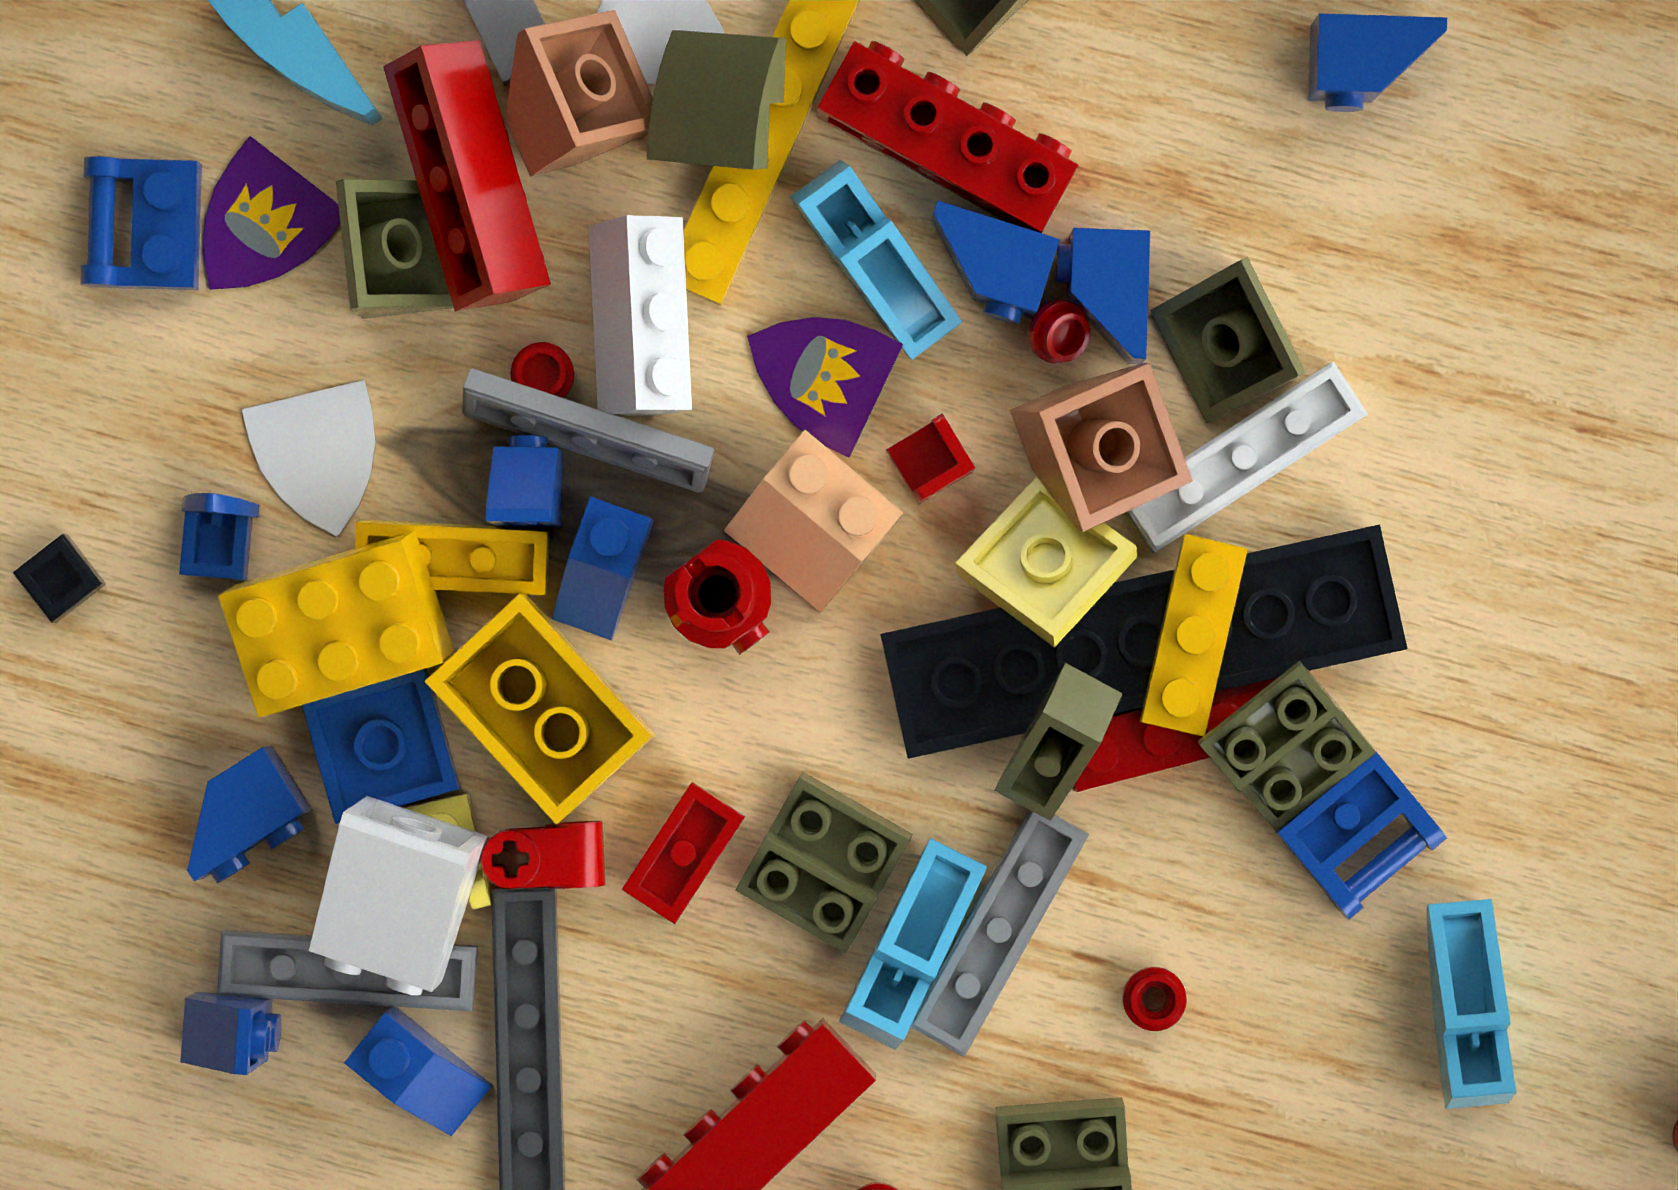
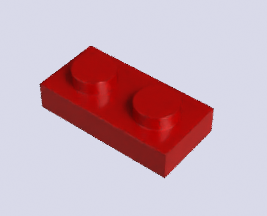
[621,781,746,924]

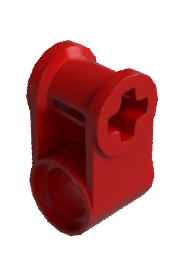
[481,821,606,889]

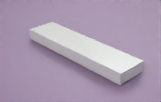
[1126,361,1368,553]

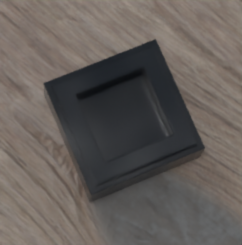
[13,534,106,623]

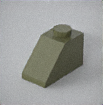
[994,663,1123,821]

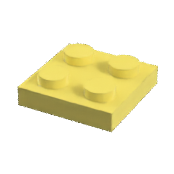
[955,476,1137,648]

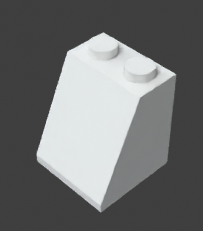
[309,796,489,995]

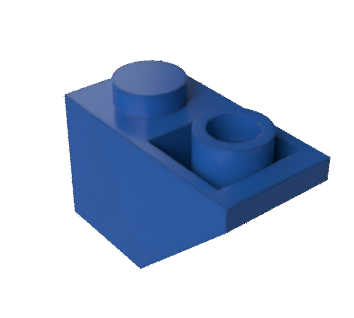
[187,746,313,884]
[180,992,281,1075]

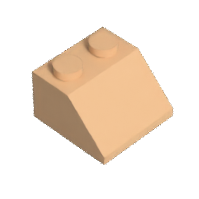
[724,430,903,613]

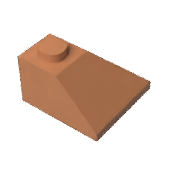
[505,10,653,177]
[1010,363,1193,532]

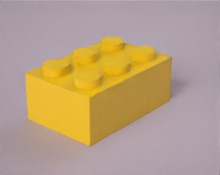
[218,531,454,718]
[425,593,655,825]

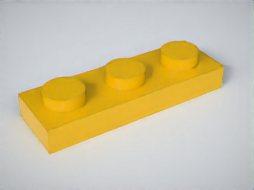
[355,519,550,595]
[1139,534,1248,736]

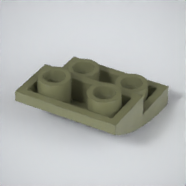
[647,30,786,170]
[1198,661,1376,831]
[735,771,913,953]
[995,1097,1132,1190]

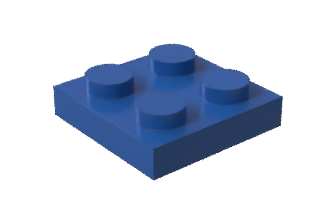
[302,668,461,824]

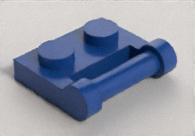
[80,156,202,290]
[1275,751,1447,920]

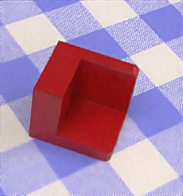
[886,413,976,505]

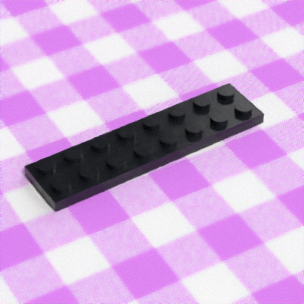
[880,524,1408,759]

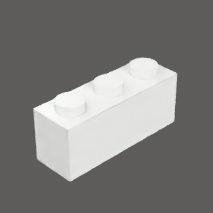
[589,215,692,417]

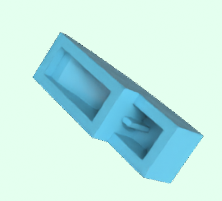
[208,0,383,125]
[789,160,962,360]
[839,838,987,1050]
[1426,899,1516,1109]

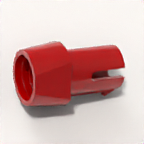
[663,540,772,655]

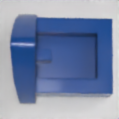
[179,493,260,581]

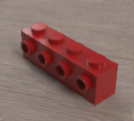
[383,40,551,312]
[817,41,1079,233]
[636,1018,876,1190]

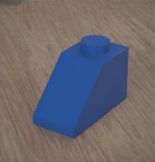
[1308,13,1447,112]
[932,200,1060,324]
[1056,228,1150,364]
[486,435,563,528]
[552,496,655,641]
[344,1006,493,1136]

